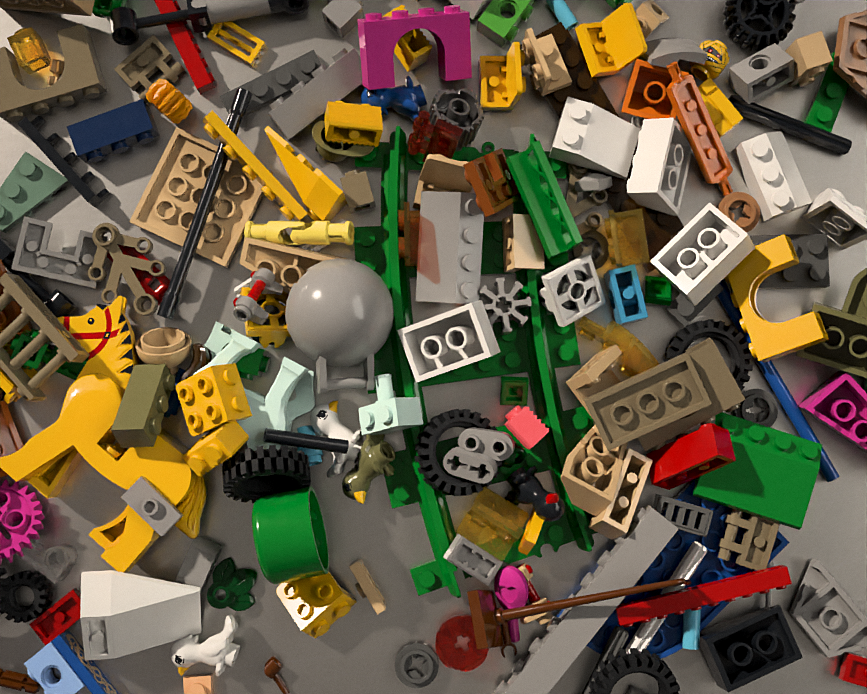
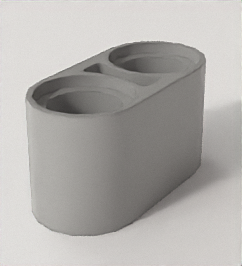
[175,536,222,594]

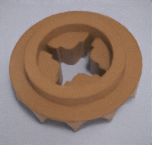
[718,192,760,233]

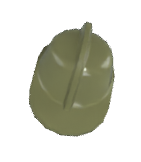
[312,120,375,162]

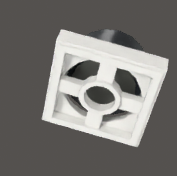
[538,254,606,327]

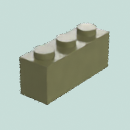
[111,364,175,448]

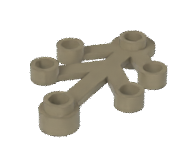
[556,163,608,253]
[88,223,167,316]

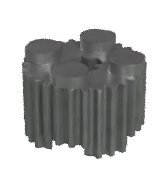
[425,88,485,151]

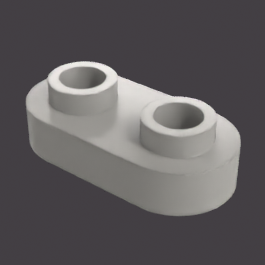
[458,427,515,461]

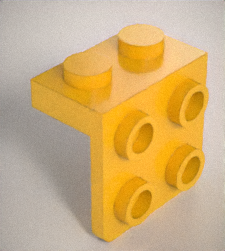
[575,3,647,77]
[478,42,526,111]
[176,363,252,436]
[276,572,357,639]

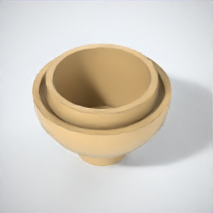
[135,327,191,374]

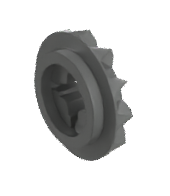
[568,230,610,270]
[733,389,778,427]
[395,642,439,688]

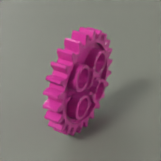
[0,479,45,566]

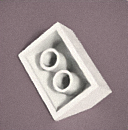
[627,118,692,216]
[732,131,812,223]

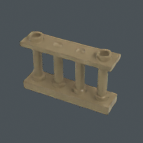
[0,273,90,401]

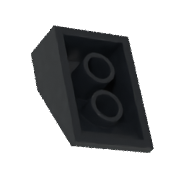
[700,605,803,693]

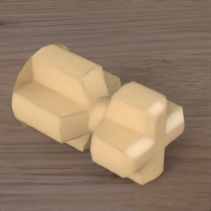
[47,59,65,86]

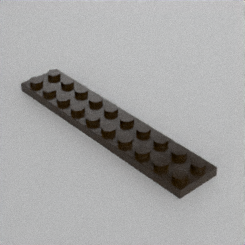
[520,22,684,274]

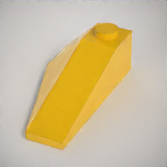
[264,126,347,221]

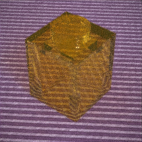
[7,27,51,75]

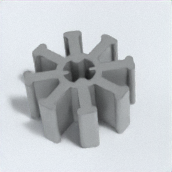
[479,277,531,335]

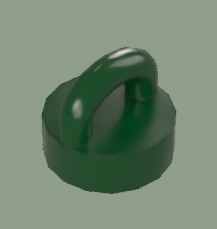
[500,441,526,468]

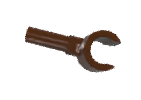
[500,621,517,658]
[264,656,290,694]

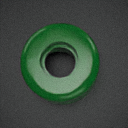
[252,486,329,584]

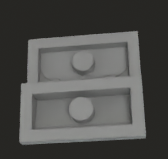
[642,38,708,68]

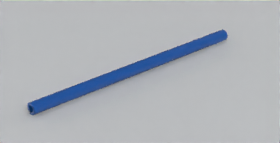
[717,280,839,482]

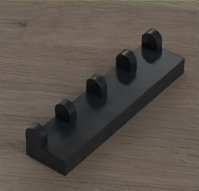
[17,116,110,208]

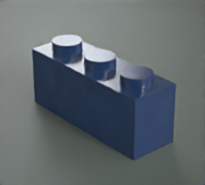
[67,99,160,163]

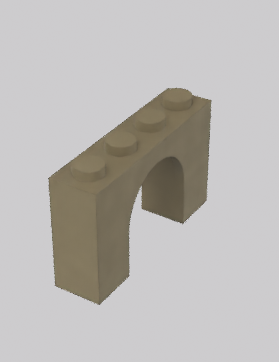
[0,24,107,122]
[638,337,746,451]

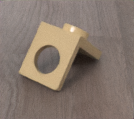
[635,0,670,39]

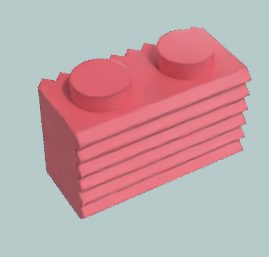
[504,405,549,449]

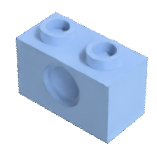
[24,641,85,694]

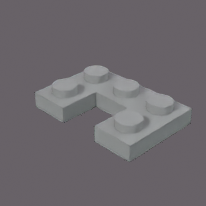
[11,216,108,289]

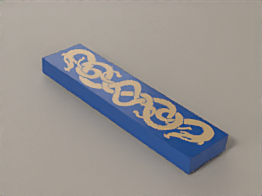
[52,630,119,694]

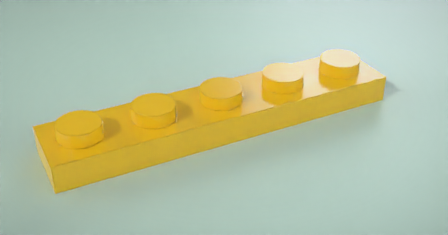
[202,110,307,221]

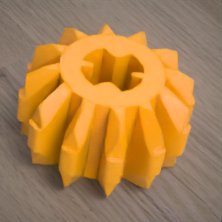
[145,79,193,124]

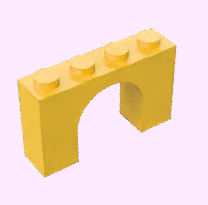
[724,234,829,362]

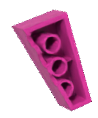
[798,371,867,453]

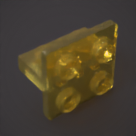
[604,208,650,268]
[456,487,529,561]

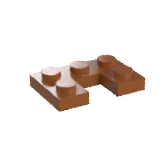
[463,148,522,217]

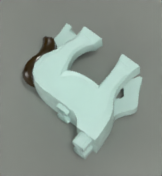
[179,321,315,476]

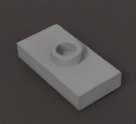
[121,476,184,537]
[443,534,503,586]

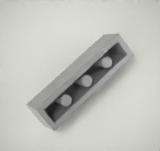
[267,48,362,140]

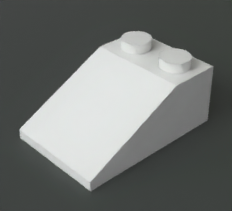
[549,97,640,180]
[801,187,867,250]

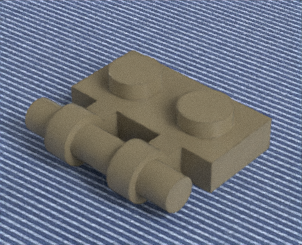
[114,35,185,103]
[718,508,780,571]

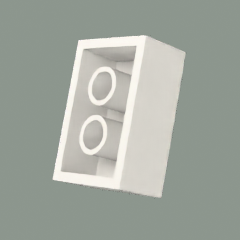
[650,203,755,306]
[397,300,501,383]

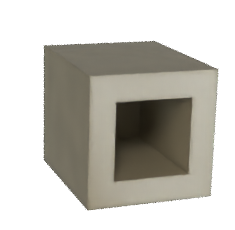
[340,170,376,214]

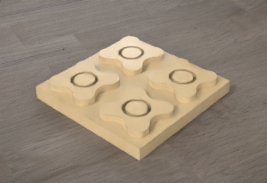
[129,127,273,268]

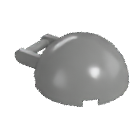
[285,258,394,394]

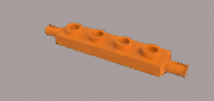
[665,61,733,196]

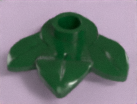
[207,557,257,611]

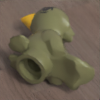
[342,434,395,504]

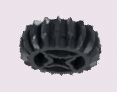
[722,0,796,51]

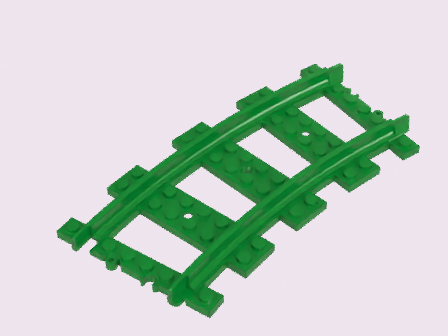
[354,126,598,598]

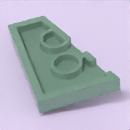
[0,151,71,233]

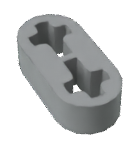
[443,447,497,484]

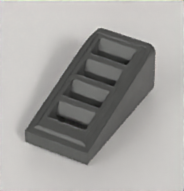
[652,494,713,537]

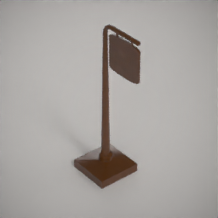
[467,578,691,650]

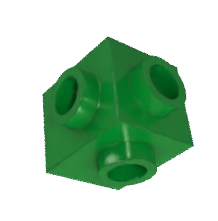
[10,328,53,370]

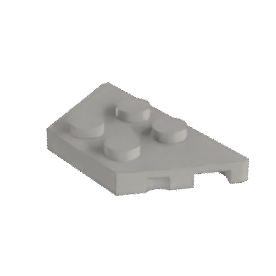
[789,558,867,658]

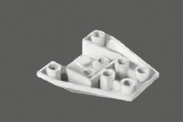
[80,570,202,661]

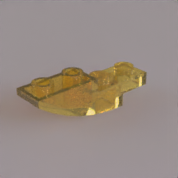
[575,316,659,377]

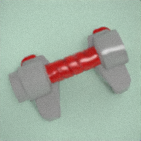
[233,268,283,325]

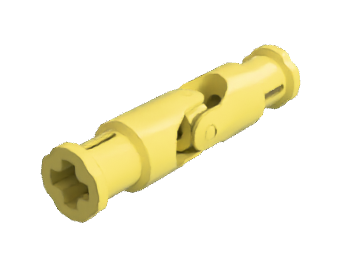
[244,221,354,245]

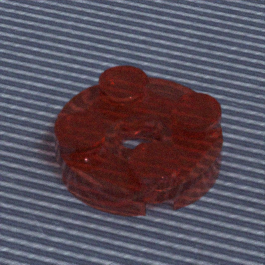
[435,614,489,672]

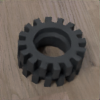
[0,570,53,623]

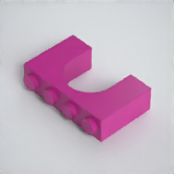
[357,5,472,90]

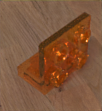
[398,202,420,266]

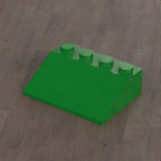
[693,412,822,530]

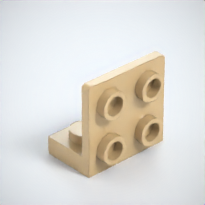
[521,28,572,97]
[566,344,622,419]

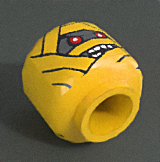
[689,40,730,81]

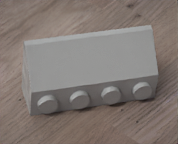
[416,191,484,304]

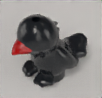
[504,465,565,522]

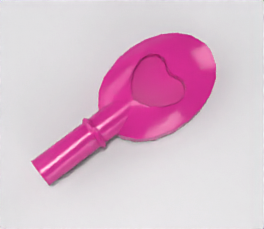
[494,565,528,643]

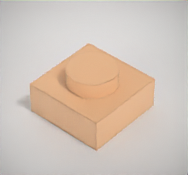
[183,673,214,694]

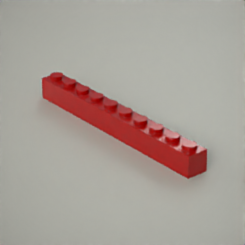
[154,0,215,95]
[614,565,792,627]

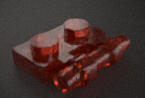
[407,110,463,162]

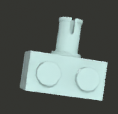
[358,374,423,435]

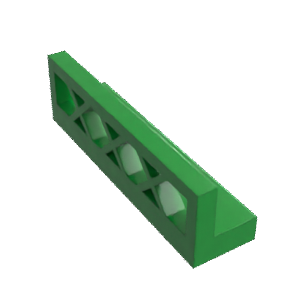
[506,140,583,259]

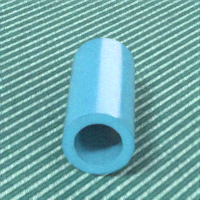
[546,0,579,31]
[682,609,701,650]

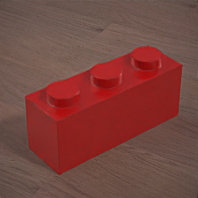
[646,423,736,490]

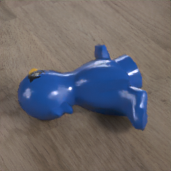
[361,76,427,134]

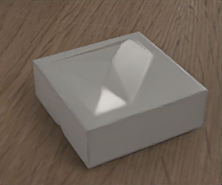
[575,173,612,192]

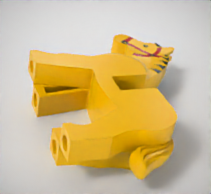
[0,296,206,573]

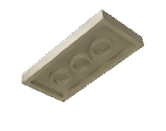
[584,352,712,451]

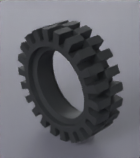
[664,319,753,391]
[414,409,503,496]
[222,445,311,503]
[589,648,680,694]

